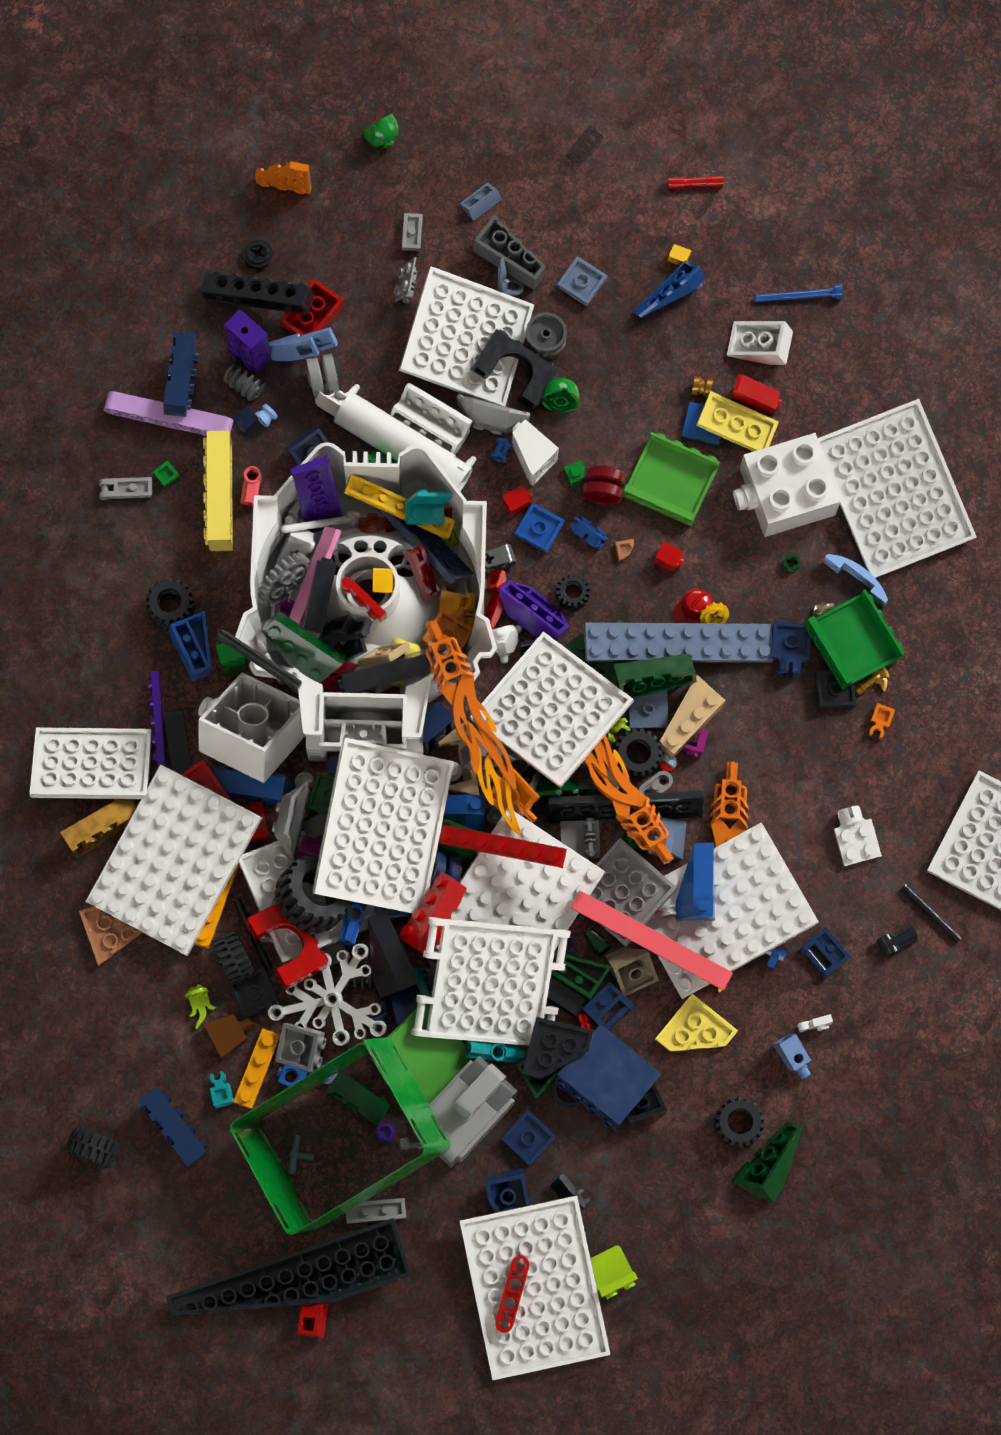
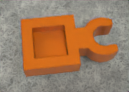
[869,703,895,740]

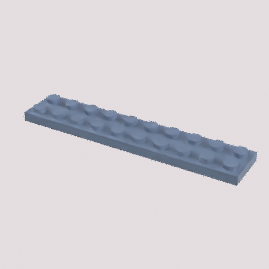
[584,623,774,663]

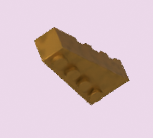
[60,799,137,859]

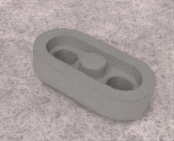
[639,771,673,793]

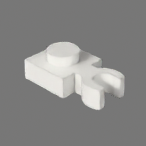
[797,1014,833,1033]

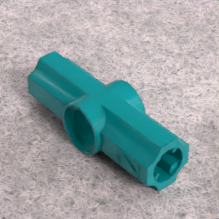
[464,1041,525,1063]

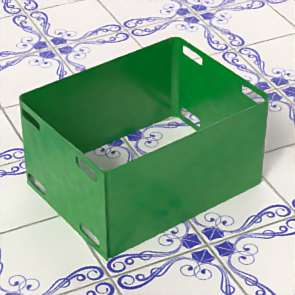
[230,1037,450,1234]

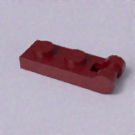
[404,544,441,601]

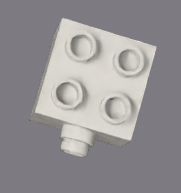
[733,433,840,537]
[198,673,305,783]

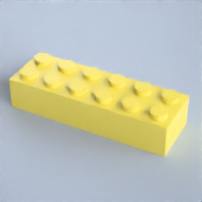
[203,431,233,551]

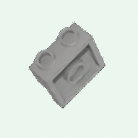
[275,1023,326,1072]

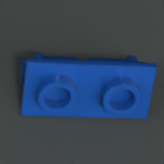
[570,516,609,550]

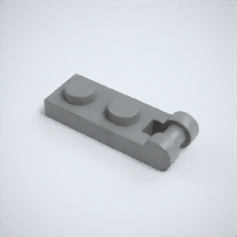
[99,477,152,500]

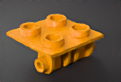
[439,590,476,629]

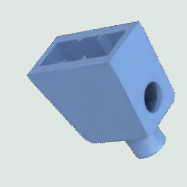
[772,1034,811,1079]

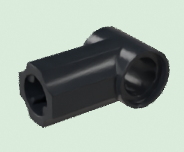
[877,925,919,958]

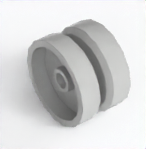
[306,353,340,398]

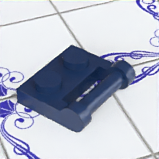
[799,927,851,980]
[582,982,635,1031]

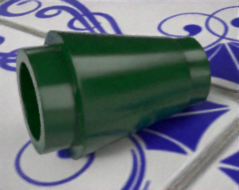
[583,927,611,956]

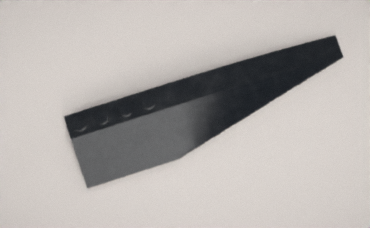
[166,1218,412,1316]

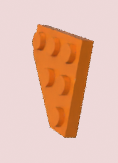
[255,161,312,194]

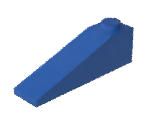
[633,260,706,318]

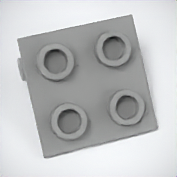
[394,257,417,304]
[560,818,600,859]

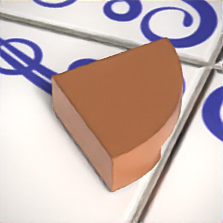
[615,539,634,562]

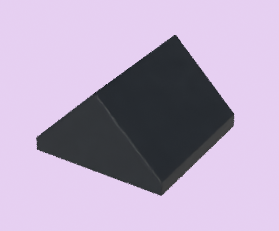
[625,1085,667,1127]

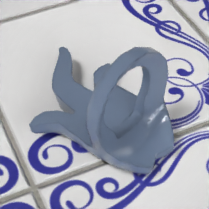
[497,257,524,295]

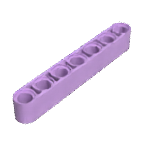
[104,391,233,436]

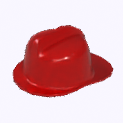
[673,589,713,623]

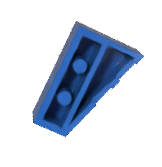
[169,611,211,682]

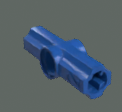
[338,902,367,946]

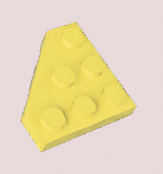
[655,994,738,1052]

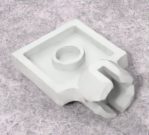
[833,806,882,866]

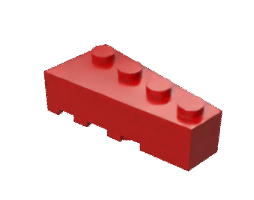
[398,872,467,960]

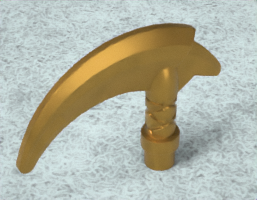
[855,668,890,696]

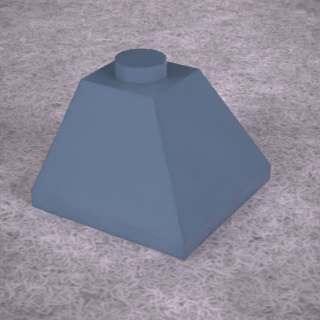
[645,817,687,860]

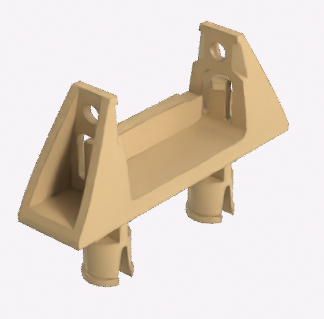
[438,723,493,795]

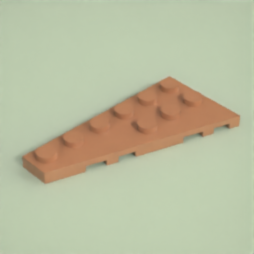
[79,906,143,966]

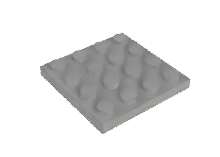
[590,838,678,947]

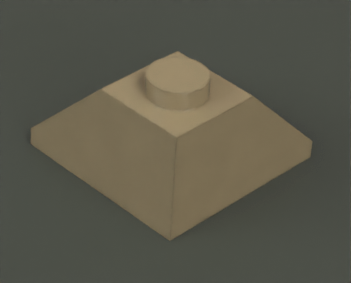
[605,948,659,997]

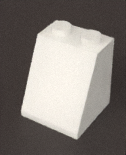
[512,420,559,486]

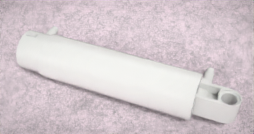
[315,383,476,491]

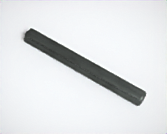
[217,629,302,691]

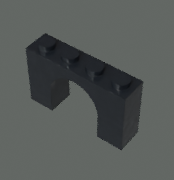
[470,328,559,410]

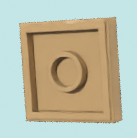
[357,642,411,667]

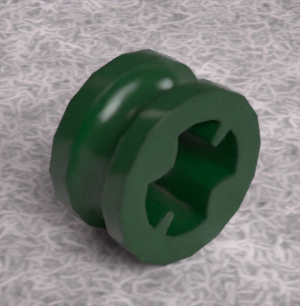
[783,554,801,573]

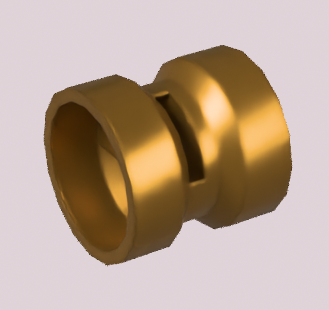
[691,376,713,397]

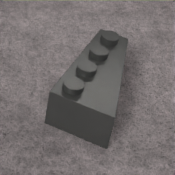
[473,214,546,290]

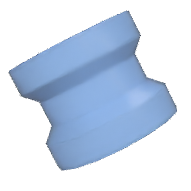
[255,404,278,428]

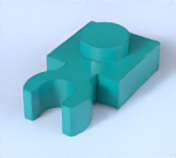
[210,1071,235,1109]

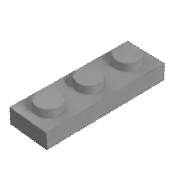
[346,1198,406,1224]

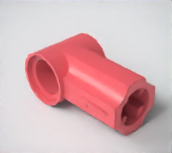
[240,466,262,506]

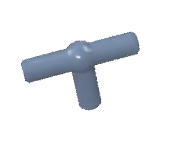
[288,1135,314,1175]

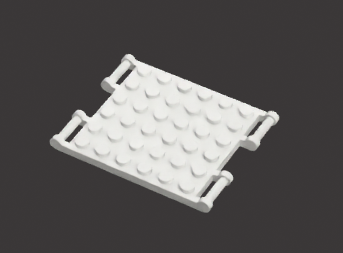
[411,917,571,1046]

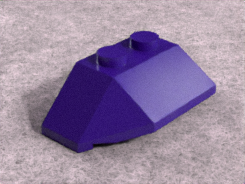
[498,580,569,638]

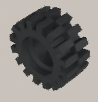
[556,573,590,610]

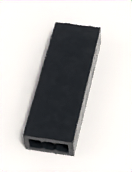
[334,645,456,693]

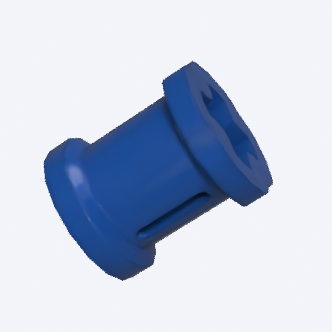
[490,438,513,462]

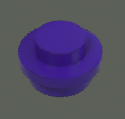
[375,1123,395,1143]

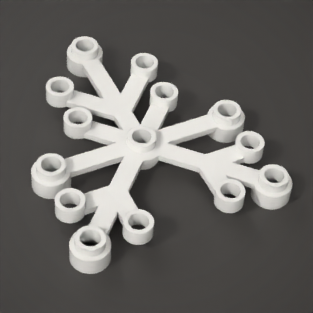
[268,944,387,1046]

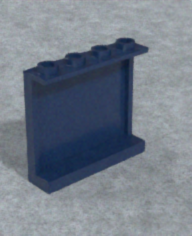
[554,1024,661,1131]

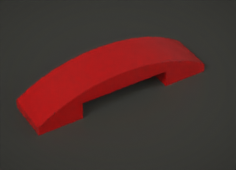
[484,570,506,629]

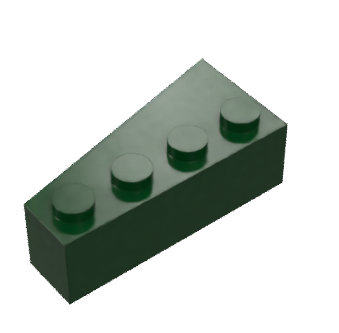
[261,611,346,683]
[614,653,697,699]

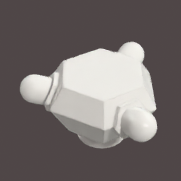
[492,625,522,664]

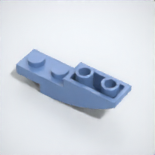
[269,327,338,361]

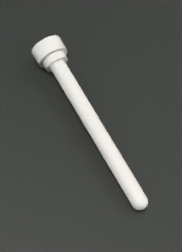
[281,511,361,533]

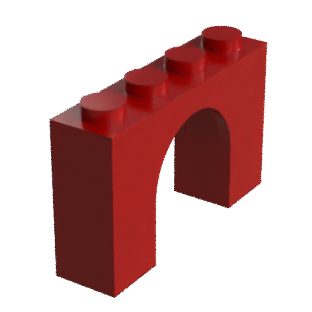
[246,903,328,990]

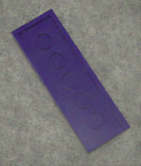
[290,455,343,533]

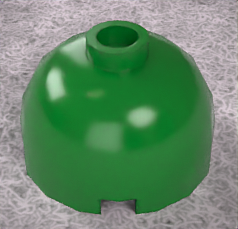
[361,114,399,148]
[542,377,580,413]

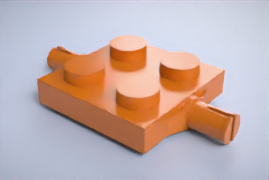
[421,607,472,650]
[489,769,540,823]

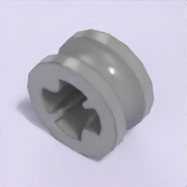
[658,904,677,919]

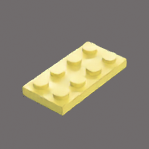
[696,391,778,452]

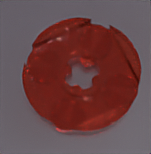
[358,513,396,534]

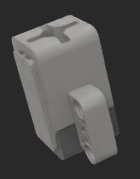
[413,1056,518,1168]

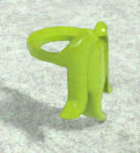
[606,718,631,744]
[185,984,216,1029]

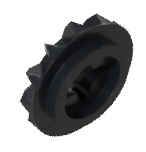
[243,240,273,269]

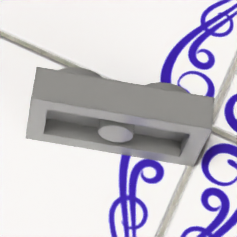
[402,213,423,251]

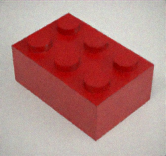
[280,279,345,336]

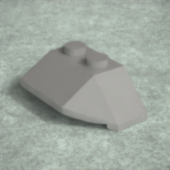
[457,394,530,435]
[272,782,311,861]

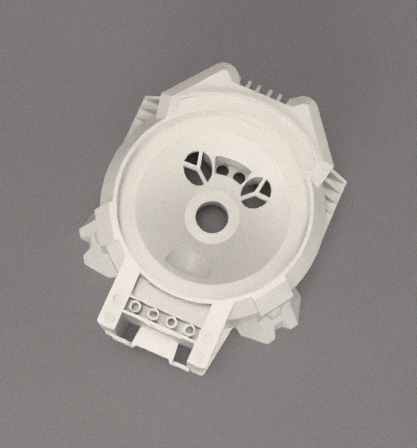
[235,442,497,762]

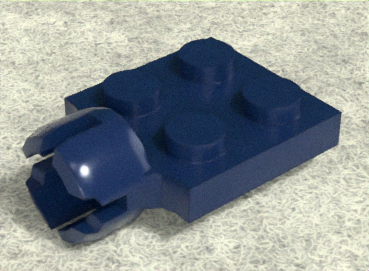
[771,621,811,678]

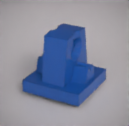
[766,947,787,968]

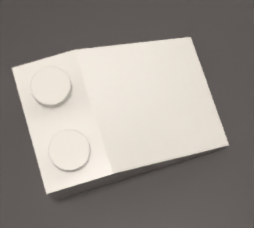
[727,321,793,365]

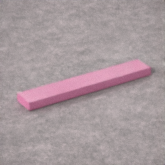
[289,526,341,627]

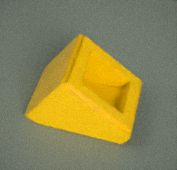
[668,244,691,266]
[372,568,393,593]

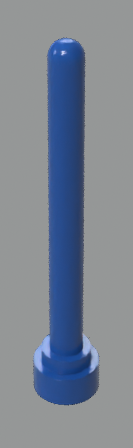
[753,284,843,302]

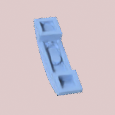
[823,554,888,607]

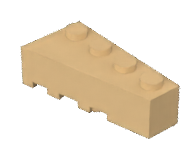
[660,675,725,759]

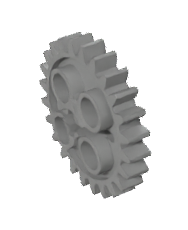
[258,552,311,606]

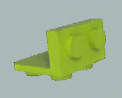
[590,1246,638,1299]

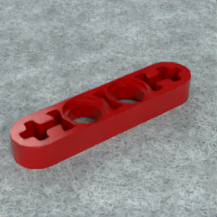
[495,1255,529,1333]

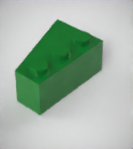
[215,641,249,678]

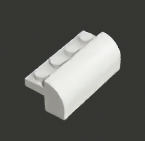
[390,383,472,455]

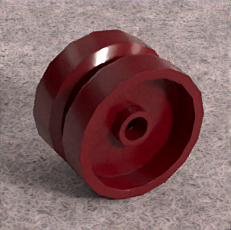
[581,466,625,505]

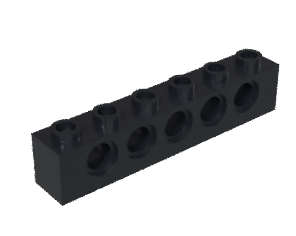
[200,272,314,315]

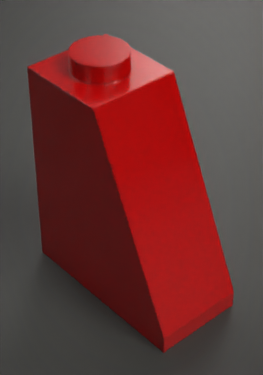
[731,374,782,415]

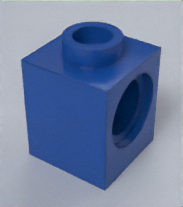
[276,1064,308,1088]

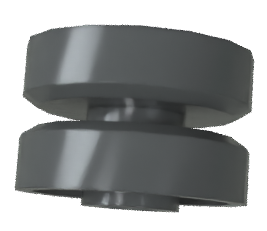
[525,312,567,360]

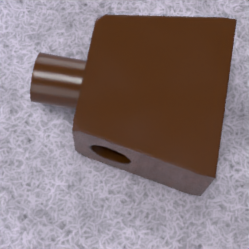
[204,1014,254,1060]

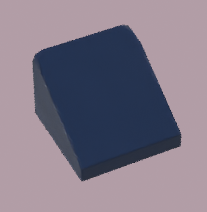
[233,405,259,434]

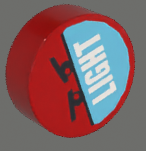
[658,753,678,773]

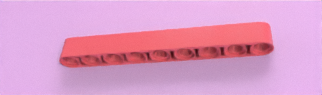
[570,890,733,990]

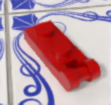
[341,577,387,623]

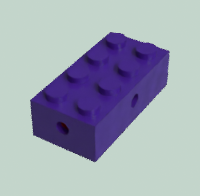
[224,309,272,375]

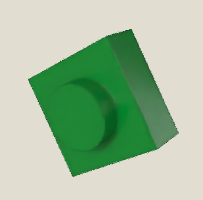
[564,460,585,486]
[153,461,180,488]

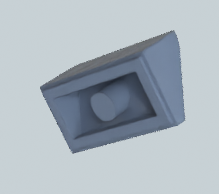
[459,183,501,221]

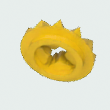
[699,602,729,624]

